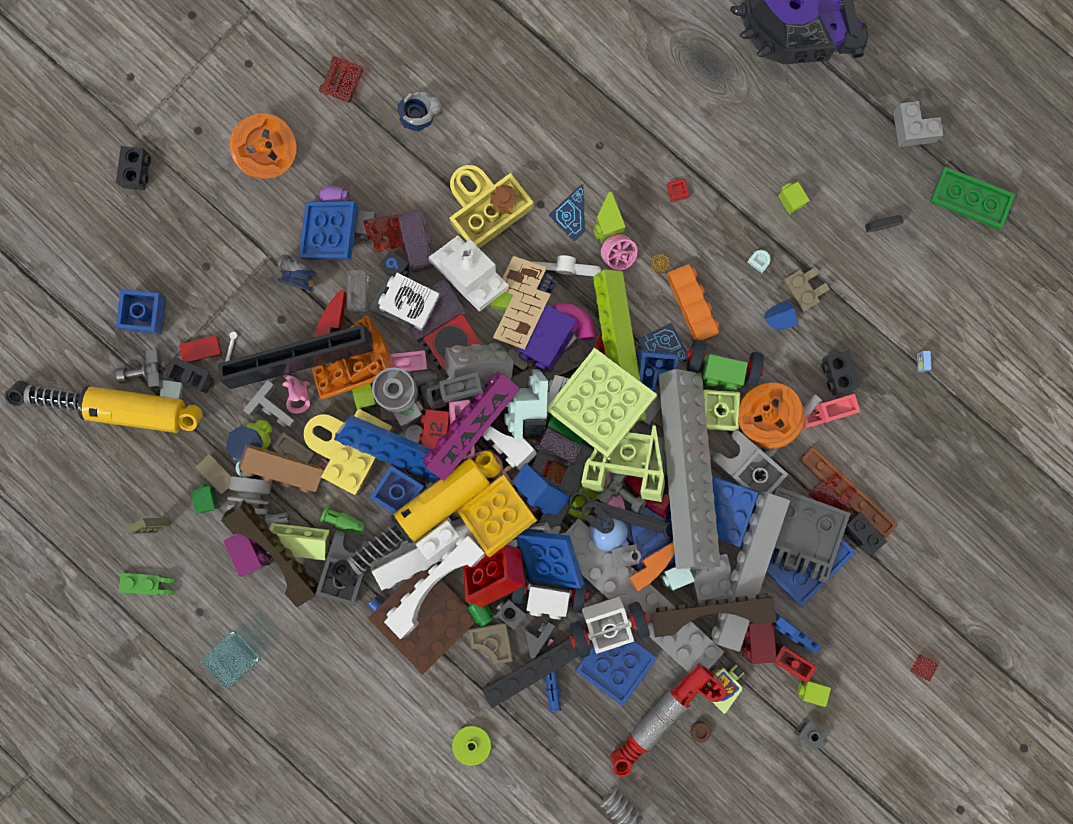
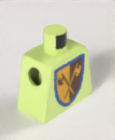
[708,665,744,714]

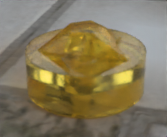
[651,253,670,273]

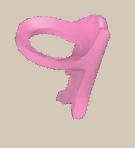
[283,375,310,414]

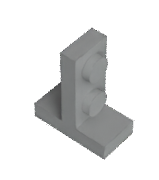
[243,380,297,428]

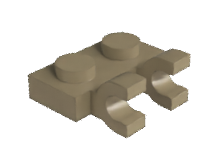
[783,267,830,312]

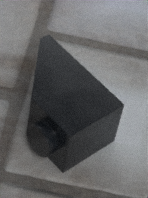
[523,419,545,439]

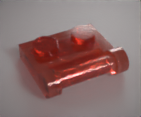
[318,56,364,103]

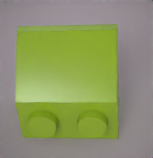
[593,192,625,244]

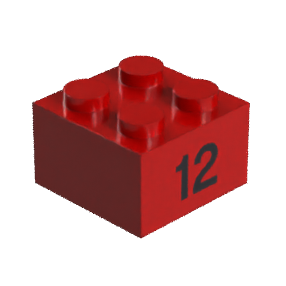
[419,410,449,450]

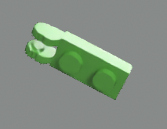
[118,572,175,595]

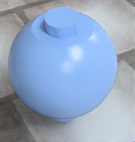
[589,515,629,551]

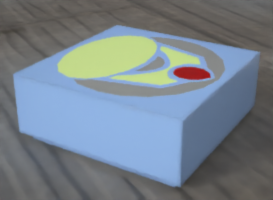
[917,351,931,372]

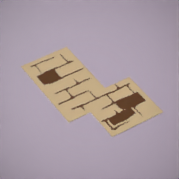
[493,256,551,350]

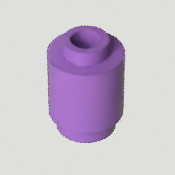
[320,185,349,202]

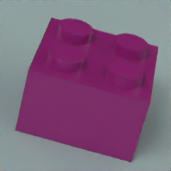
[223,534,270,577]

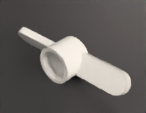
[533,255,602,276]

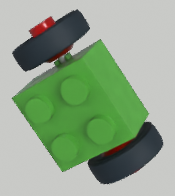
[686,339,764,392]

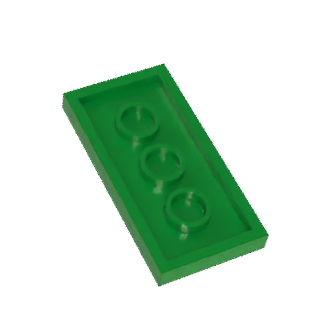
[930,166,1015,230]

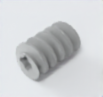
[600,787,643,824]

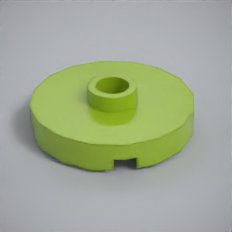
[452,725,491,766]

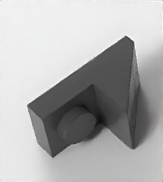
[525,620,555,659]

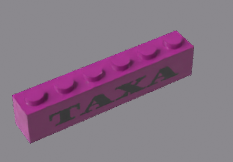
[422,371,520,481]

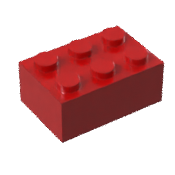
[463,544,525,607]

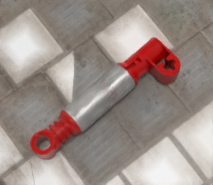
[610,663,726,777]

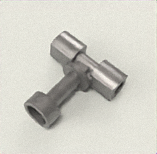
[116,349,163,390]

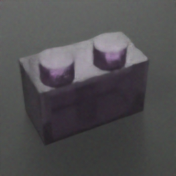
[534,428,582,465]

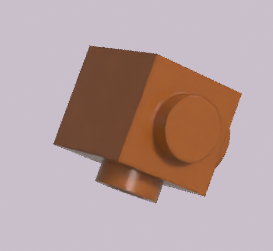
[490,185,516,214]

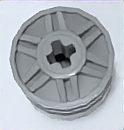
[226,476,272,515]

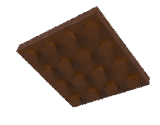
[368,568,475,675]

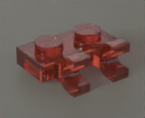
[363,215,405,252]
[809,472,857,512]

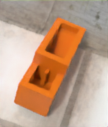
[627,541,674,591]

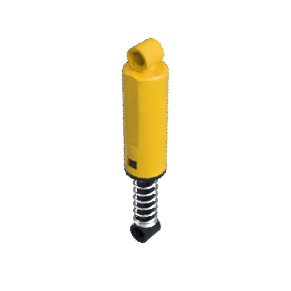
[4,381,203,433]
[331,451,501,587]

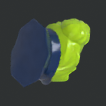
[226,420,272,462]

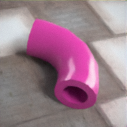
[555,303,596,340]

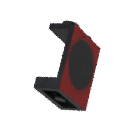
[423,314,482,372]

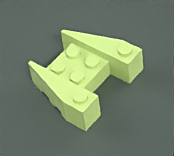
[581,426,665,502]

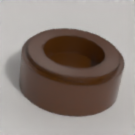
[690,721,711,743]

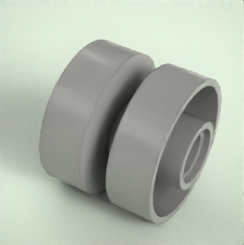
[372,367,418,413]

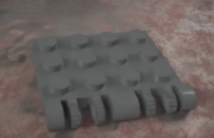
[773,486,851,583]

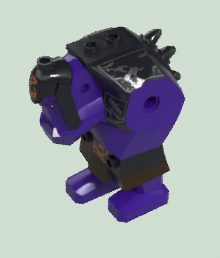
[730,0,868,64]

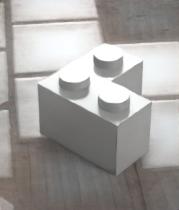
[893,101,943,147]

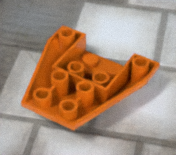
[312,315,394,400]

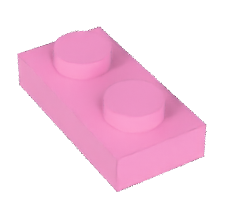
[391,350,428,372]

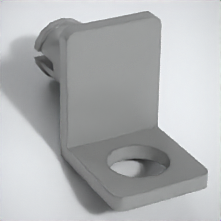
[612,544,641,568]

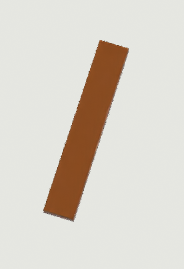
[799,446,898,539]

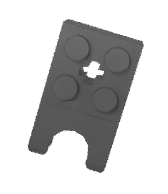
[315,530,374,606]

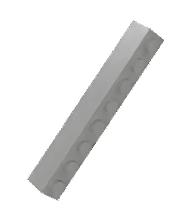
[712,491,790,652]

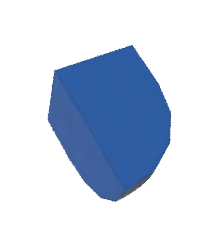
[764,301,798,330]

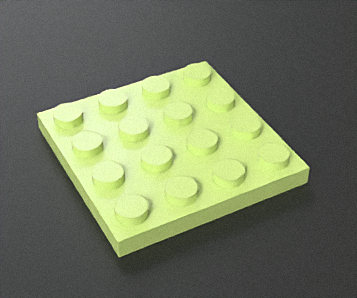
[547,348,657,458]

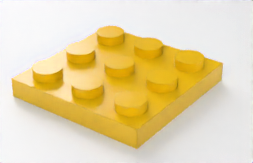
[457,474,537,557]

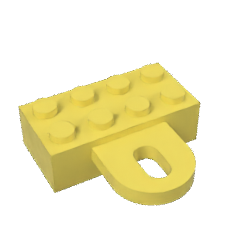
[449,165,534,249]
[304,408,395,496]

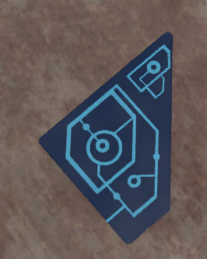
[549,184,585,241]
[638,323,688,364]

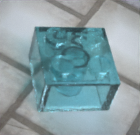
[200,631,261,690]

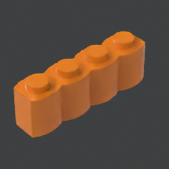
[666,264,720,341]

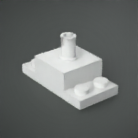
[429,236,509,312]

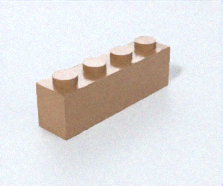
[239,444,324,493]

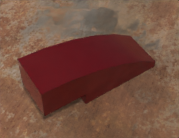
[624,475,671,519]

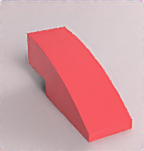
[803,394,860,429]

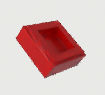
[666,178,690,202]

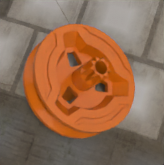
[229,113,296,179]
[738,383,805,449]

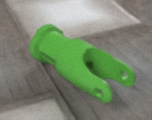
[320,506,364,535]

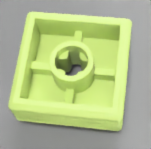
[703,390,740,431]

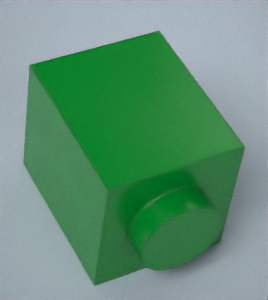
[190,483,220,514]

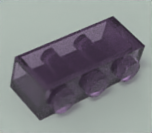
[397,209,435,273]

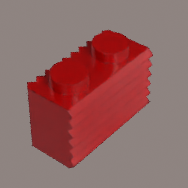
[775,644,816,683]

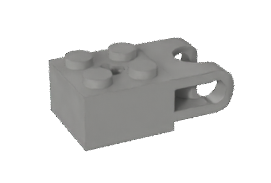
[711,430,788,496]

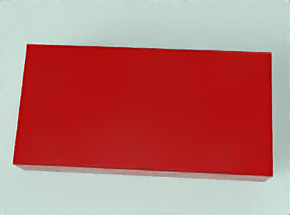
[179,336,222,363]

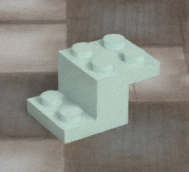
[504,369,548,439]

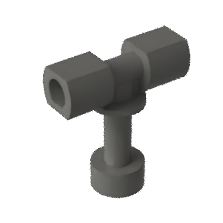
[596,473,647,513]

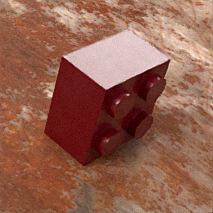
[741,621,777,664]

